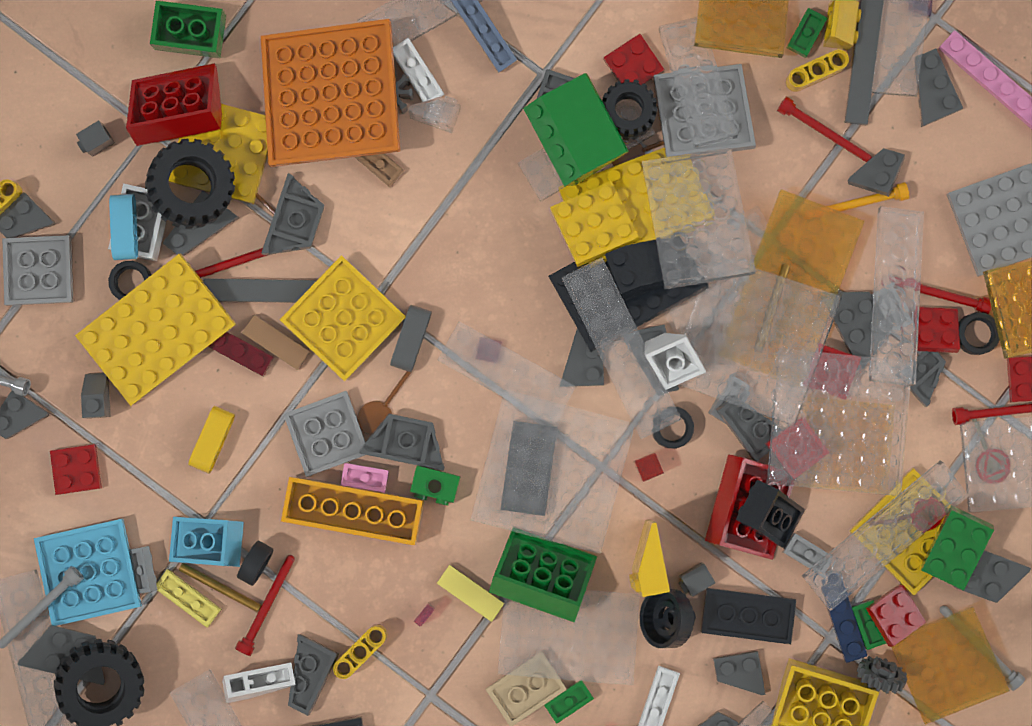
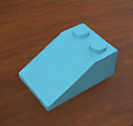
[169,517,244,567]

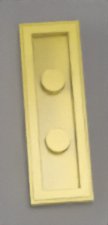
[437,565,505,622]
[156,569,222,628]

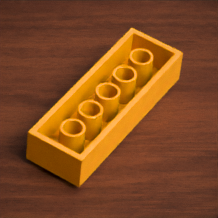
[281,477,424,546]

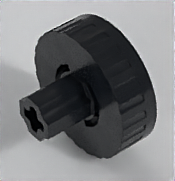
[640,589,696,648]

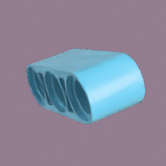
[109,194,138,260]

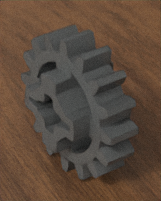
[857,656,907,694]

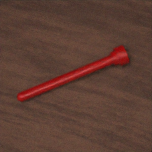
[777,96,872,162]
[195,248,267,278]
[886,276,993,314]
[952,404,1032,426]
[235,555,295,656]

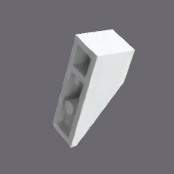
[222,662,296,703]

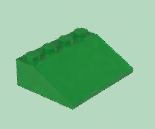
[523,73,629,187]
[489,527,597,623]

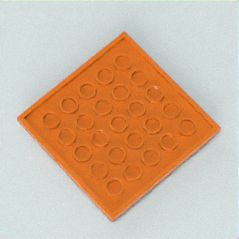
[261,19,400,167]

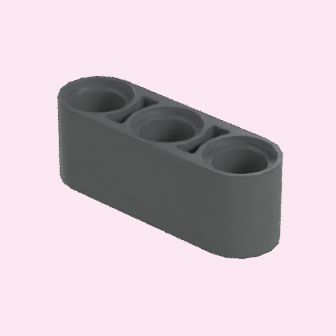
[390,305,432,372]

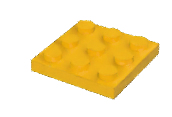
[550,181,639,267]

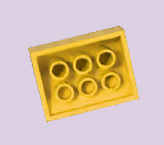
[629,520,670,597]
[771,658,879,726]

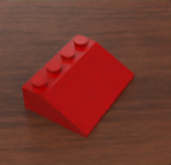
[126,63,222,146]
[705,454,795,560]

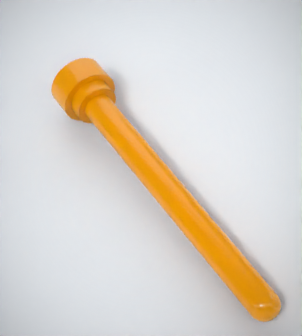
[803,182,909,220]

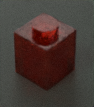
[633,452,664,482]

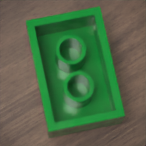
[150,0,226,58]
[921,505,994,591]

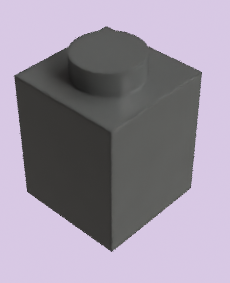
[76,120,115,157]
[679,562,715,597]

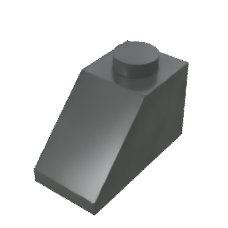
[81,373,111,419]

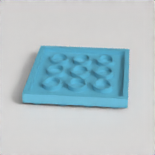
[34,519,142,626]

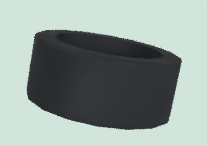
[108,260,152,300]
[958,312,1001,355]
[651,406,694,449]
[237,540,274,586]

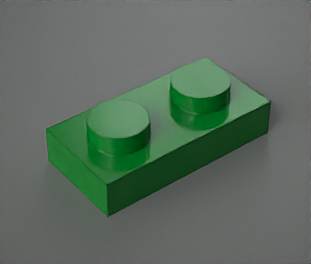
[786,8,827,58]
[851,599,887,650]
[544,679,594,724]

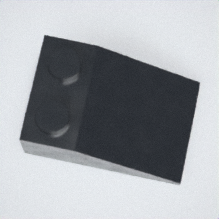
[605,237,686,302]
[736,480,805,549]

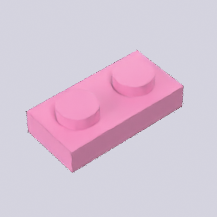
[341,463,389,493]

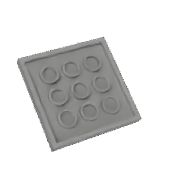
[653,64,756,160]
[946,163,1032,277]

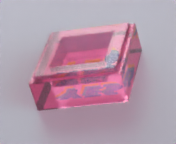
[414,603,435,627]

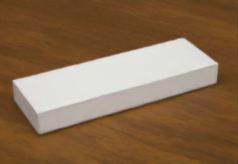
[393,38,444,106]
[638,665,680,726]

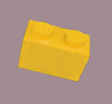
[823,0,861,50]

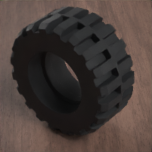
[145,138,235,229]
[54,639,145,726]

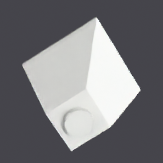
[645,333,706,390]

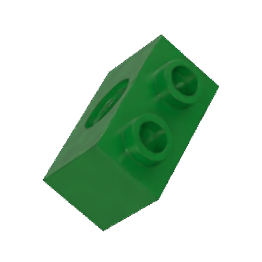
[410,465,461,506]

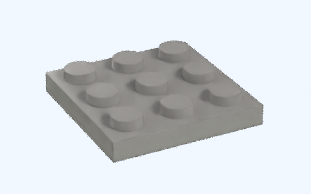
[2,235,74,306]
[283,391,366,477]

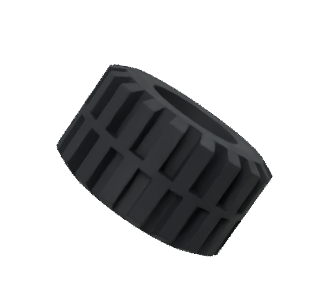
[602,79,657,140]

